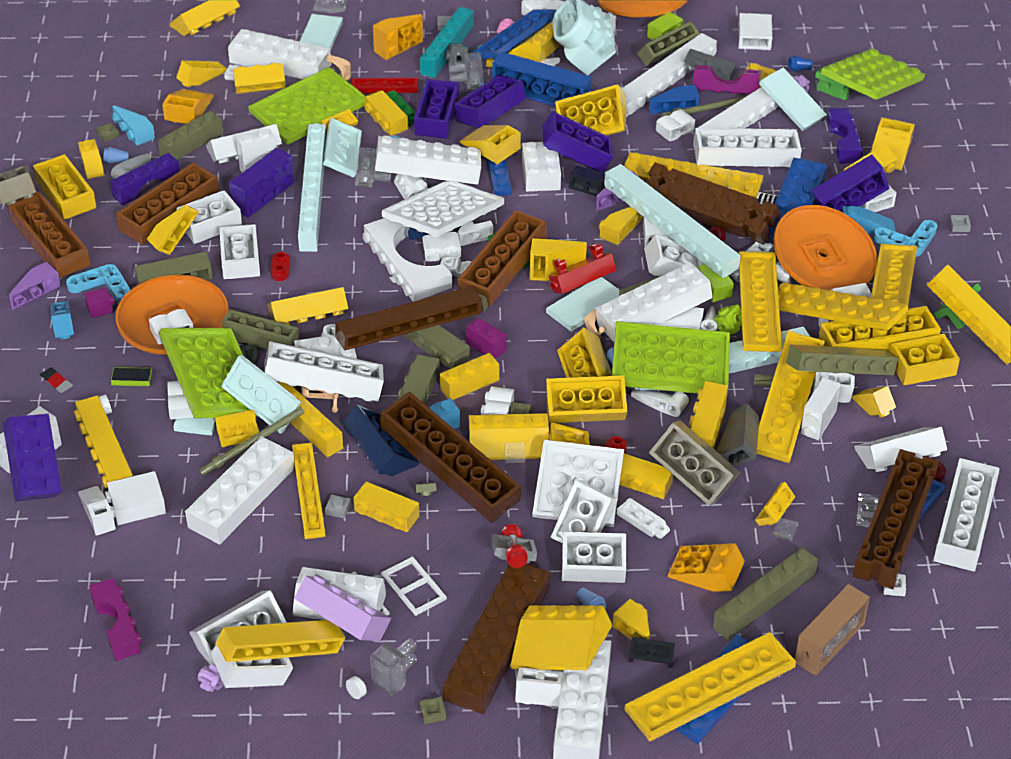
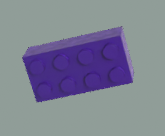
[454,75,526,128]
[414,79,460,139]
[542,111,613,172]
[229,148,294,218]
[811,154,890,212]
[2,413,62,502]

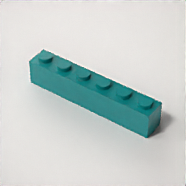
[420,7,474,78]

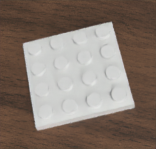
[532,440,624,527]

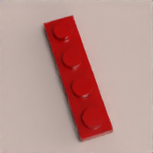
[352,78,418,94]

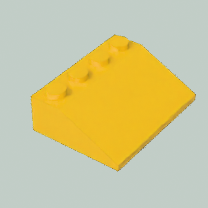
[555,84,627,136]
[510,605,612,671]

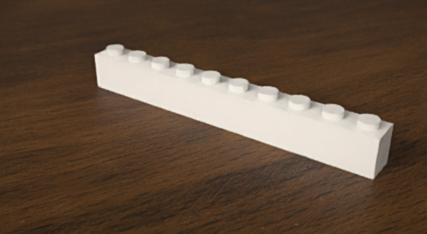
[622,33,717,117]

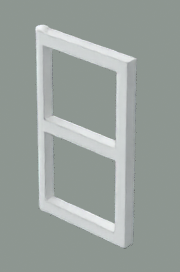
[381,557,447,616]

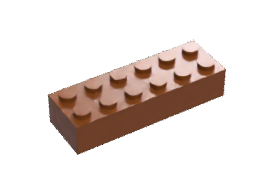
[116,162,219,245]
[8,191,91,278]
[458,210,548,307]

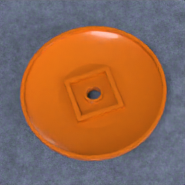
[597,0,688,17]
[773,205,877,291]
[115,275,229,355]

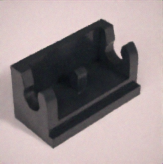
[569,166,605,196]
[629,637,675,668]

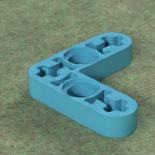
[873,220,937,257]
[66,264,130,303]

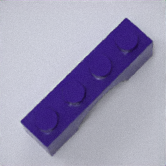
[827,108,863,164]
[110,153,180,206]

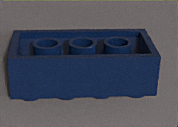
[343,405,419,476]

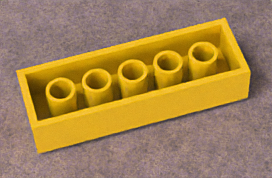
[819,306,941,352]

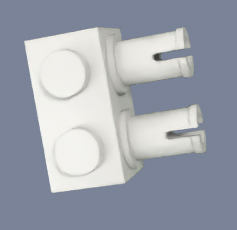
[515,667,563,707]

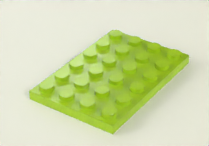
[821,49,925,100]
[248,67,366,145]
[612,321,730,395]
[159,328,259,419]

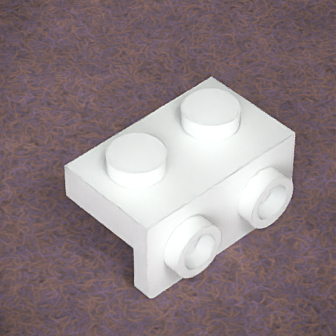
[394,174,429,200]

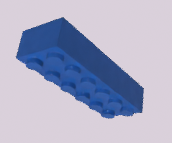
[492,52,591,107]
[769,158,827,238]

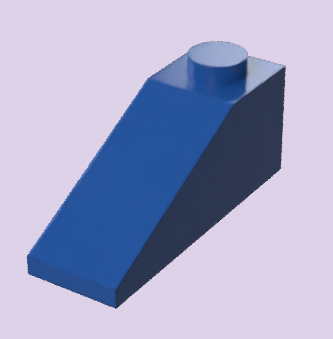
[649,85,699,114]

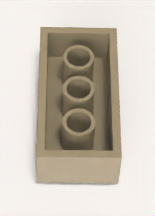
[0,164,36,205]
[649,420,741,506]

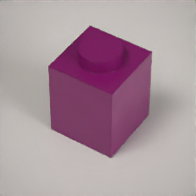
[84,288,114,318]

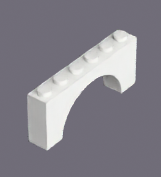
[363,218,452,302]

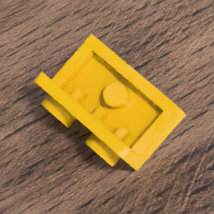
[215,410,259,447]
[755,482,795,526]

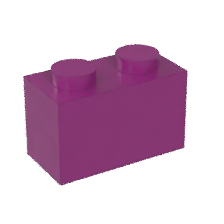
[466,317,507,359]

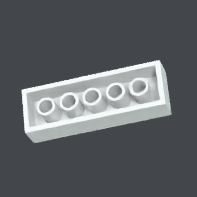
[228,29,331,79]
[693,128,802,167]
[375,136,481,184]
[595,262,712,342]
[264,341,384,402]
[185,436,295,544]
[934,458,1000,572]
[553,640,611,759]

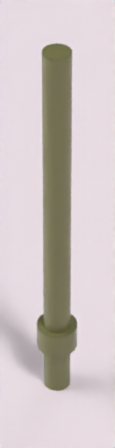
[661,96,747,117]
[199,407,305,476]

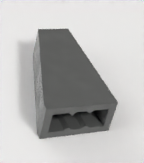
[716,404,759,467]

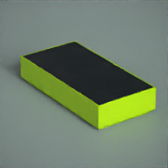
[111,367,152,386]

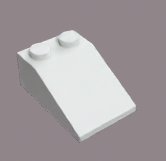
[644,234,704,276]
[551,481,618,543]

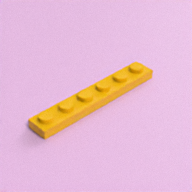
[292,443,325,539]

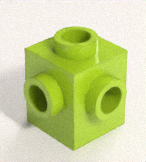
[713,304,742,334]

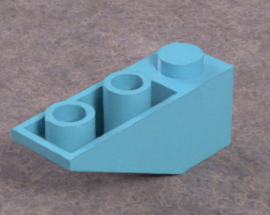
[112,105,155,145]

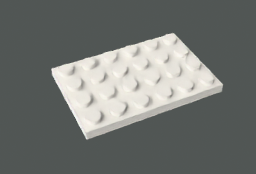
[382,180,504,237]

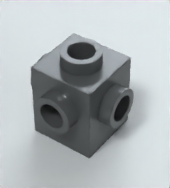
[445,43,469,69]

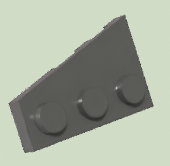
[684,48,735,80]

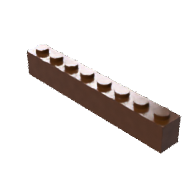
[335,286,482,351]

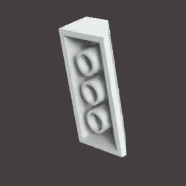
[206,124,282,164]
[854,427,947,472]
[293,567,386,620]
[189,590,287,665]

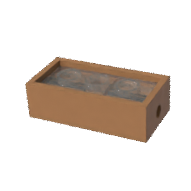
[795,584,870,676]

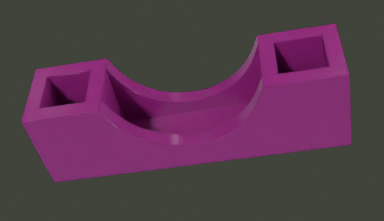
[693,65,761,95]
[89,578,142,661]

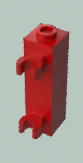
[549,243,617,294]

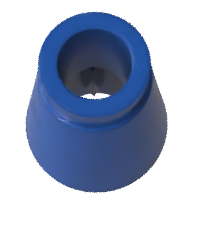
[788,55,813,72]

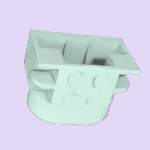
[553,0,616,75]

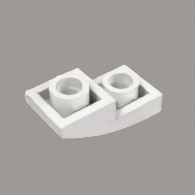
[440,256,472,277]

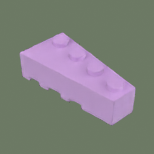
[294,574,391,641]

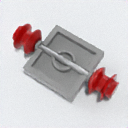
[491,524,537,568]

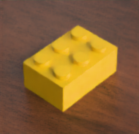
[890,334,960,386]

